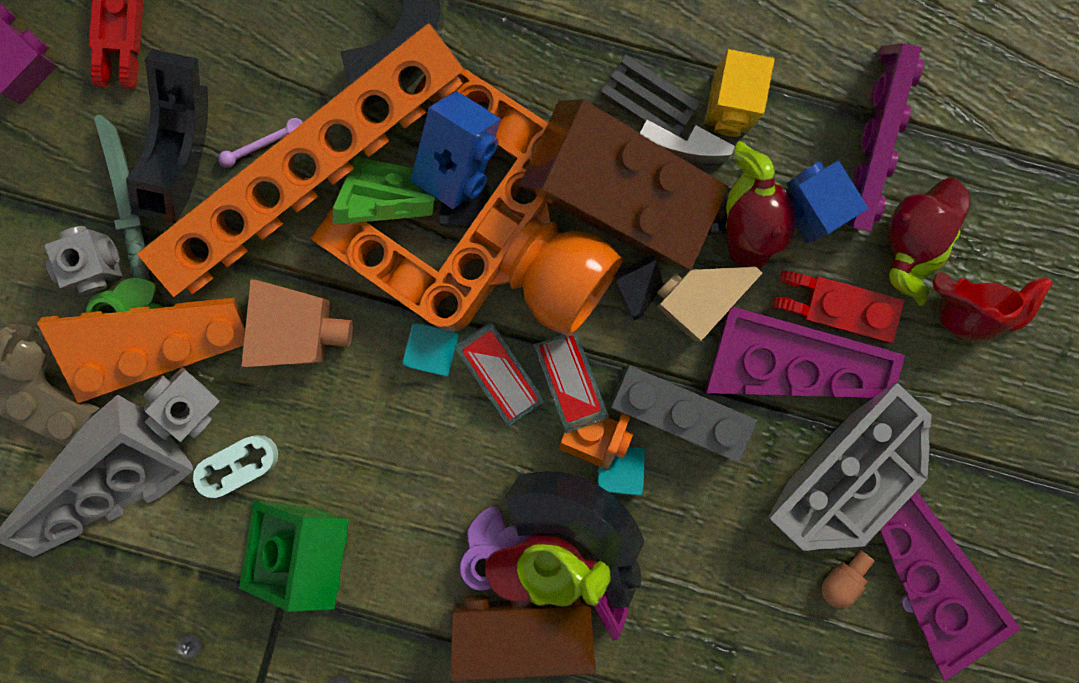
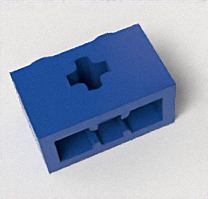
[410,91,501,209]
[786,160,869,244]

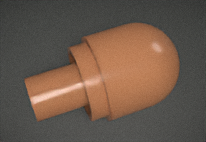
[821,550,875,609]

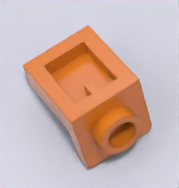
[558,413,633,470]

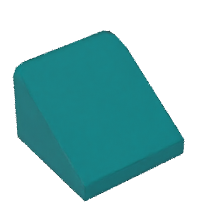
[402,322,459,377]
[596,446,645,495]

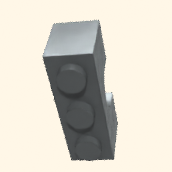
[608,365,757,463]

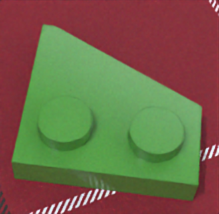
[332,156,438,224]

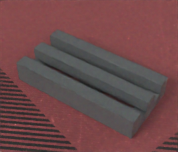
[600,54,700,136]

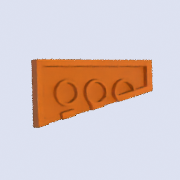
[37,298,246,403]

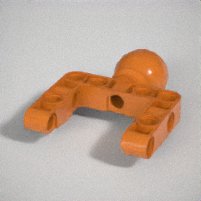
[310,68,623,337]

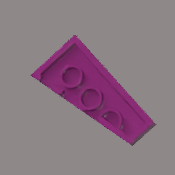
[845,43,924,231]
[704,307,905,398]

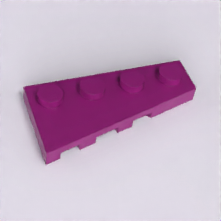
[879,491,1021,681]

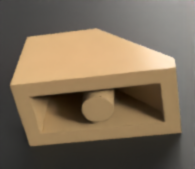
[656,267,762,342]

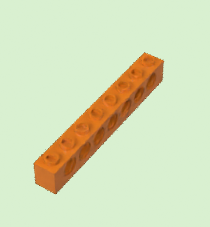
[137,23,465,297]

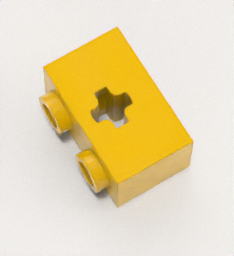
[704,49,775,137]

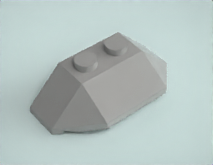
[768,383,931,551]

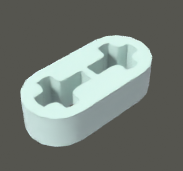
[193,435,278,498]

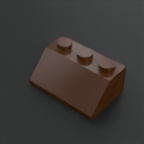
[451,595,596,681]

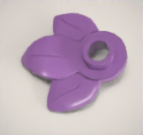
[459,506,540,591]

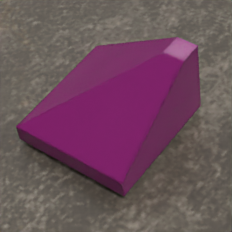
[592,591,629,641]

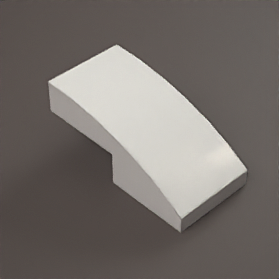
[640,120,735,164]

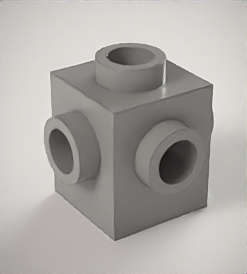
[44,226,123,295]
[143,367,220,442]

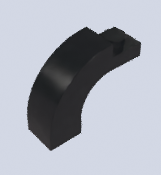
[341,0,443,105]
[126,49,208,223]
[506,471,644,609]

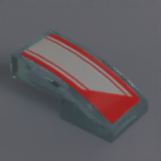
[454,321,545,426]
[534,332,609,434]

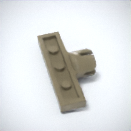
[0,324,100,446]

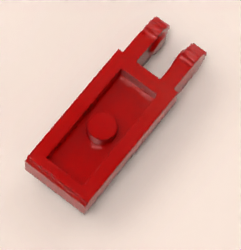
[89,0,144,89]
[772,270,905,344]

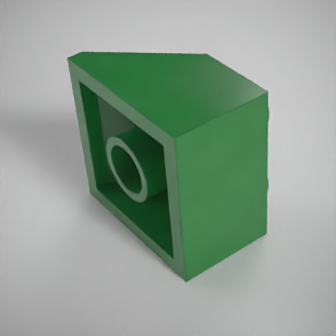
[239,500,349,612]

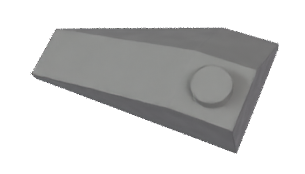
[0,395,193,557]

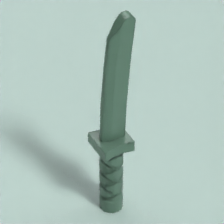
[94,115,151,281]

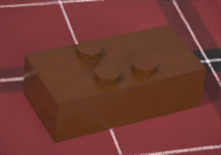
[519,99,729,270]

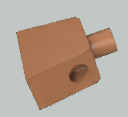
[241,280,353,367]

